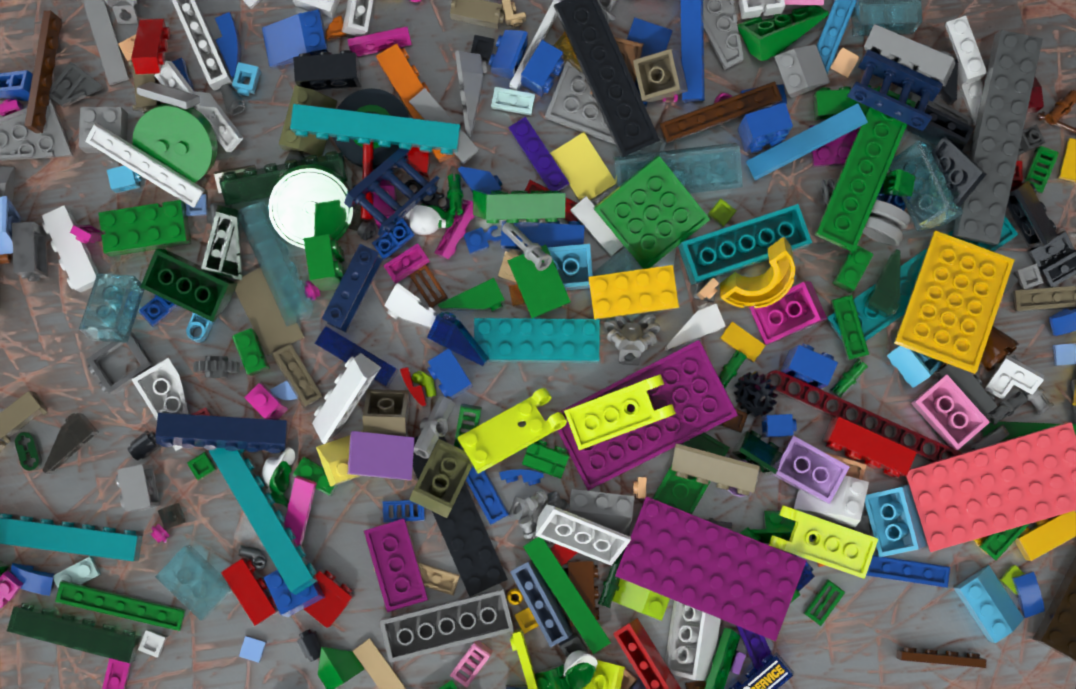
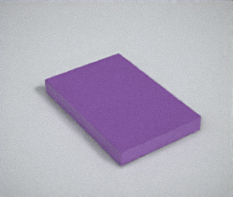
[347,431,414,480]

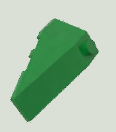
[737,5,829,61]

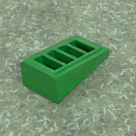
[1024,146,1059,193]
[454,404,482,447]

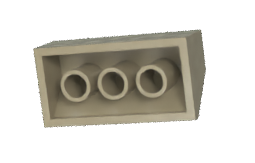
[671,444,761,496]

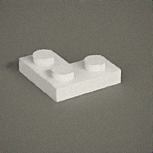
[984,355,1045,400]

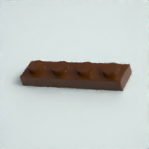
[896,647,987,668]

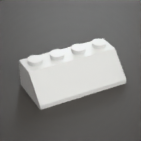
[312,353,381,444]
[535,504,631,566]
[665,600,721,681]

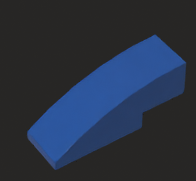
[215,12,241,80]

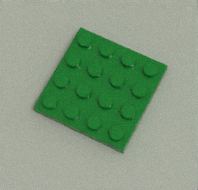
[593,155,711,269]

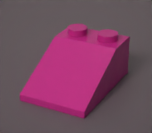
[749,281,827,345]

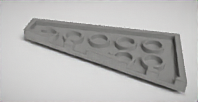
[703,0,744,70]
[545,61,666,159]
[0,99,73,161]

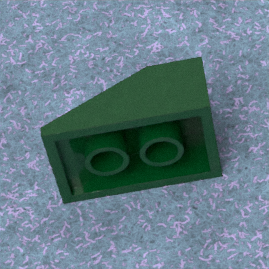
[731,430,783,475]

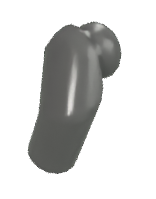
[238,545,267,569]

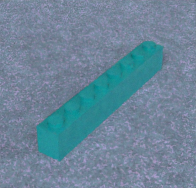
[290,104,461,155]
[209,448,318,595]
[0,513,143,561]

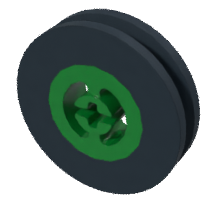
[334,88,409,169]

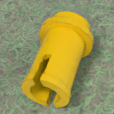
[507,588,523,605]

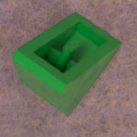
[882,169,915,197]

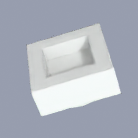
[138,630,167,658]

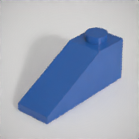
[0,70,33,101]

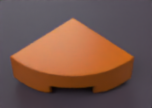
[325,15,347,41]

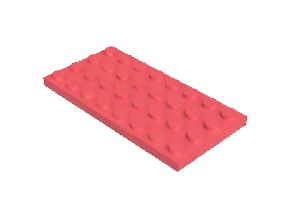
[906,422,1076,552]

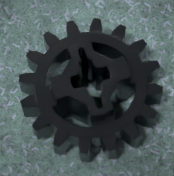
[734,371,778,417]

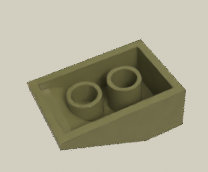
[409,439,472,518]

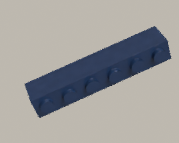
[155,413,287,454]

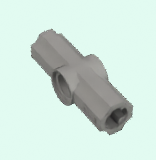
[414,396,455,458]

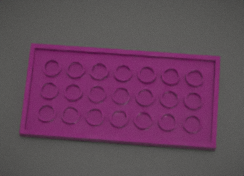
[557,340,738,490]
[615,496,807,641]

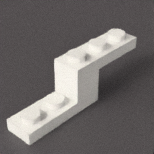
[944,16,987,126]
[155,61,243,152]

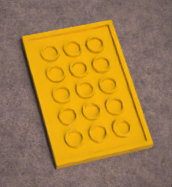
[894,230,1014,374]

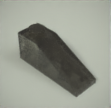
[43,413,99,474]

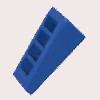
[383,500,425,522]

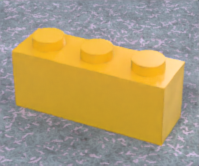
[1015,511,1076,561]

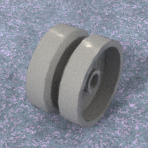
[862,200,911,246]

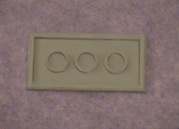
[234,264,305,356]

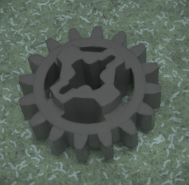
[193,356,240,378]

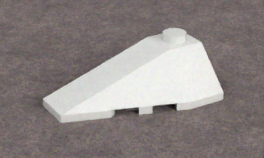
[384,283,467,340]

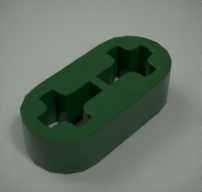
[15,432,42,471]

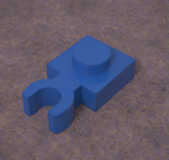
[464,225,501,254]

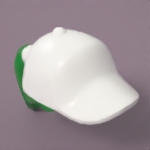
[401,204,457,235]
[262,447,295,508]
[563,650,598,689]

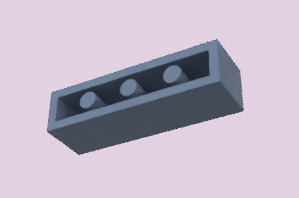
[510,560,574,647]

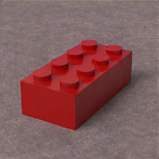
[822,417,917,478]

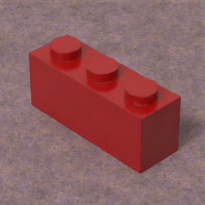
[131,19,170,74]
[221,558,278,626]

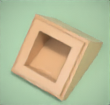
[830,48,860,78]

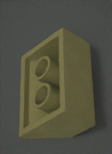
[279,85,338,159]

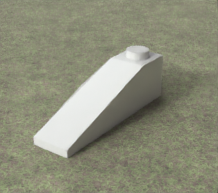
[132,358,189,451]

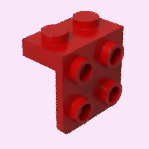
[304,569,355,628]

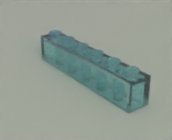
[239,201,314,326]

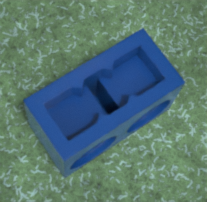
[761,414,797,438]

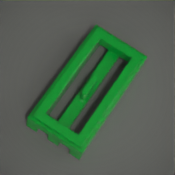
[803,579,845,626]

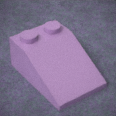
[773,436,850,504]

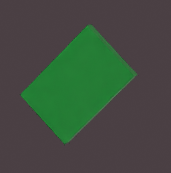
[507,244,571,319]

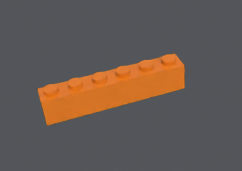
[376,44,455,164]

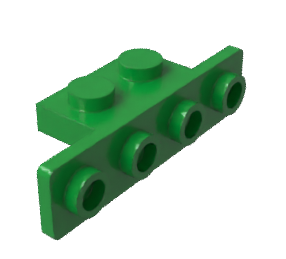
[750,511,816,543]

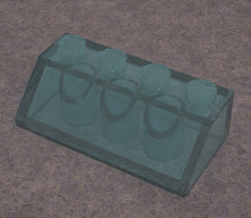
[889,140,963,231]

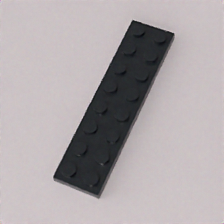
[554,0,660,158]
[413,435,508,597]

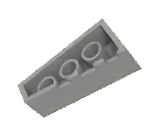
[864,24,955,86]

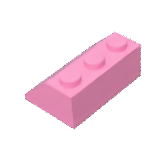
[911,375,990,450]

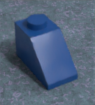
[458,166,503,194]

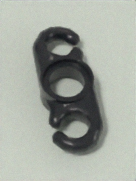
[405,179,450,211]

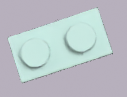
[491,87,535,116]
[53,556,101,588]

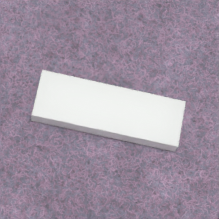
[570,196,624,257]

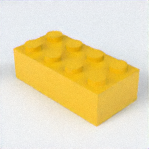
[589,265,679,320]

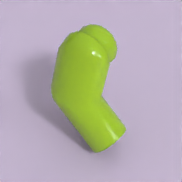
[412,371,437,398]

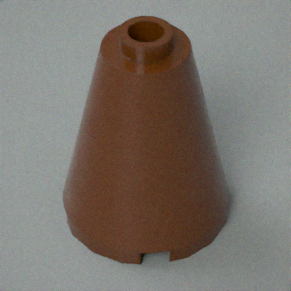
[980,326,1019,372]

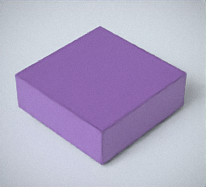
[730,650,746,675]

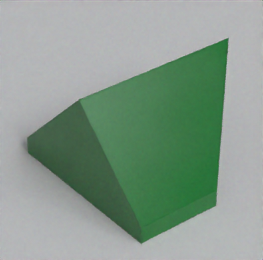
[318,647,364,689]

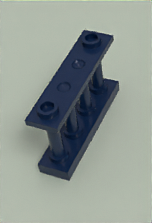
[847,49,943,131]
[344,148,440,237]
[321,244,384,333]

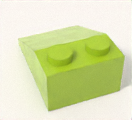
[613,578,670,621]

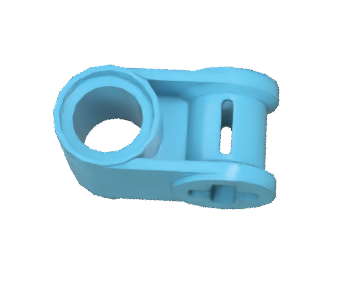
[186,313,217,343]

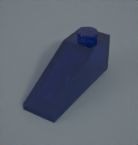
[427,312,489,366]

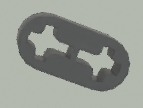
[971,425,1010,450]

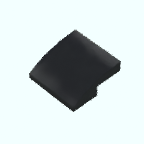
[1027,231,1076,288]

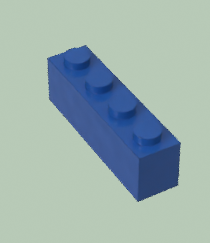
[501,220,585,250]

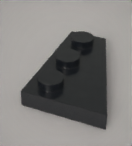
[931,136,987,207]

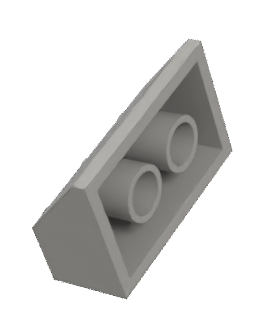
[568,489,634,536]

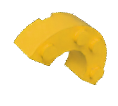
[719,237,795,309]

